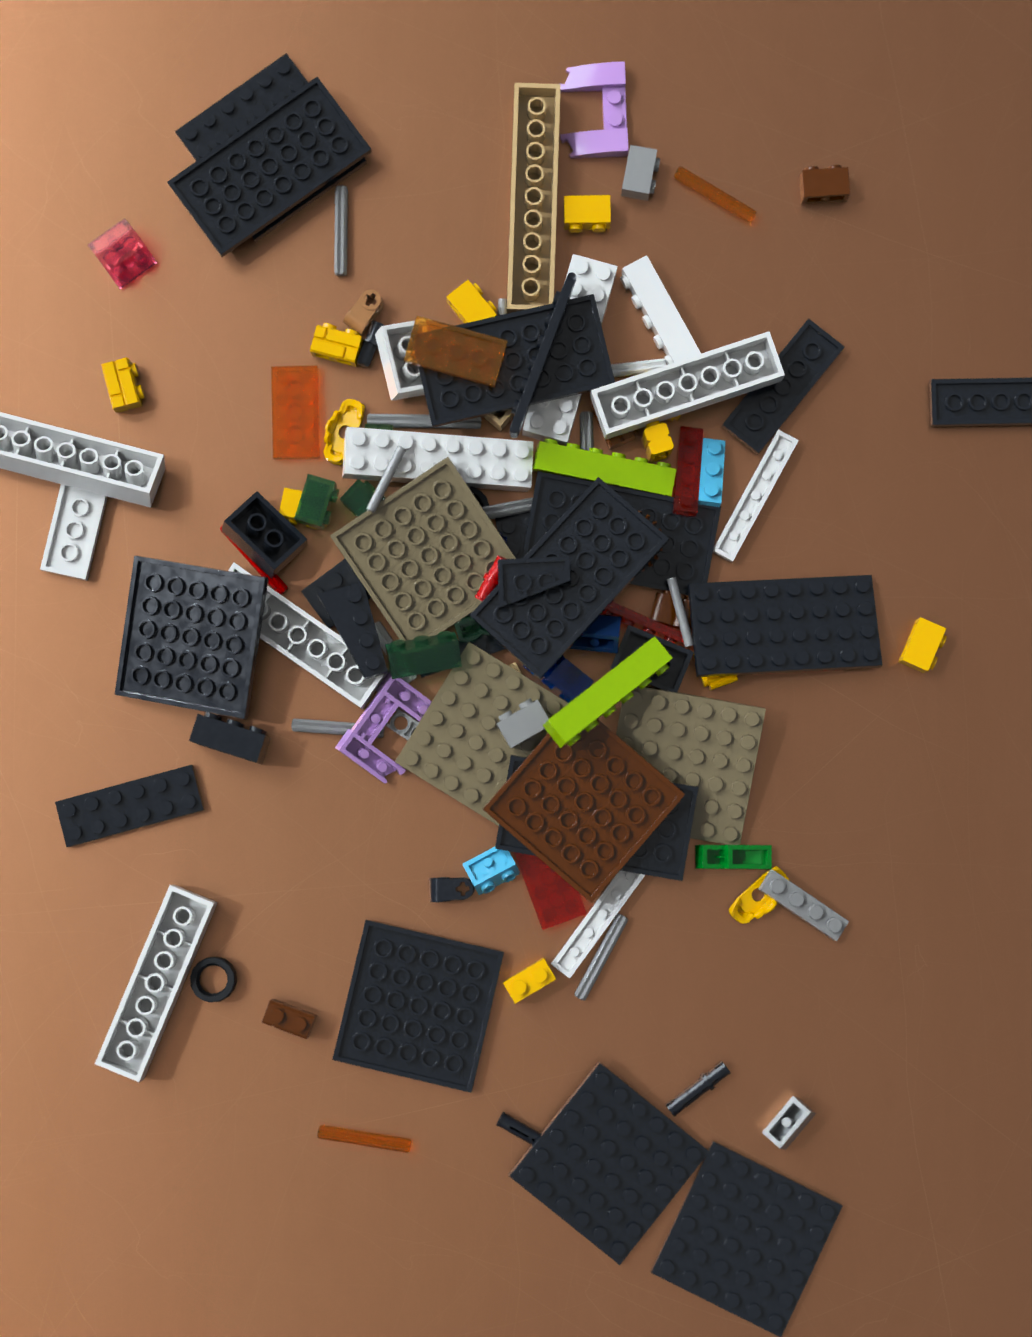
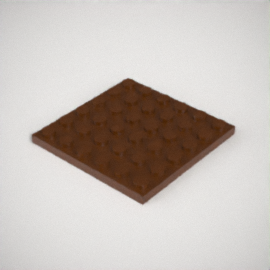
[483,719,685,903]

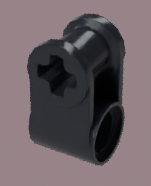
[429,877,475,902]

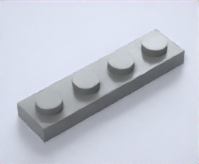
[758,869,849,941]

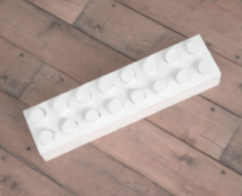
[522,254,618,446]
[590,331,785,440]
[0,412,165,508]
[342,427,534,492]
[228,563,390,710]
[95,885,218,1082]

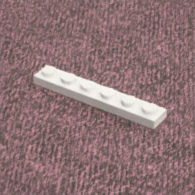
[713,429,799,562]
[551,870,645,978]

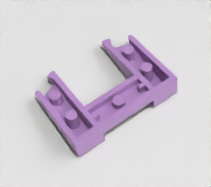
[560,61,628,158]
[335,672,432,783]

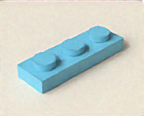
[697,438,726,507]

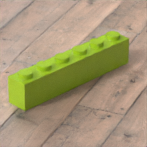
[532,438,677,497]
[543,636,673,748]

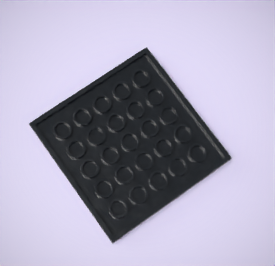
[175,53,367,242]
[115,556,268,719]
[332,920,504,1093]
[508,1061,709,1265]
[651,1141,843,1337]

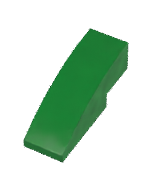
[695,845,772,869]

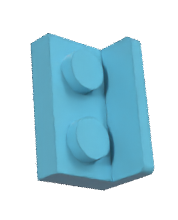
[463,847,520,895]

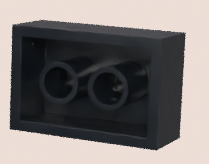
[221,491,307,579]
[610,625,694,692]
[189,711,271,765]

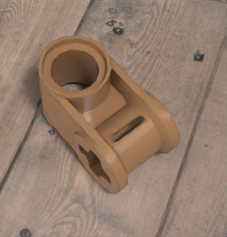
[343,289,383,336]

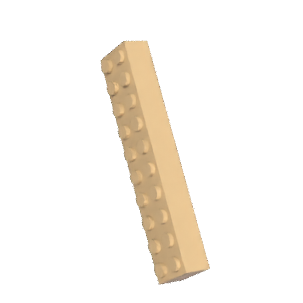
[507,83,561,314]

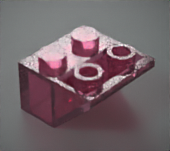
[88,218,157,289]

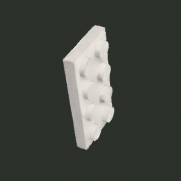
[40,484,108,581]

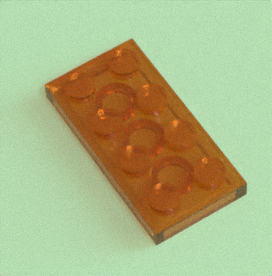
[404,316,508,387]
[271,365,320,459]

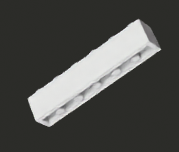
[620,255,701,365]

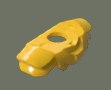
[324,399,365,465]
[729,866,789,924]

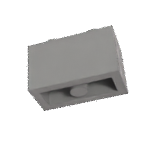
[621,145,660,201]
[496,698,549,748]
[762,1096,816,1150]

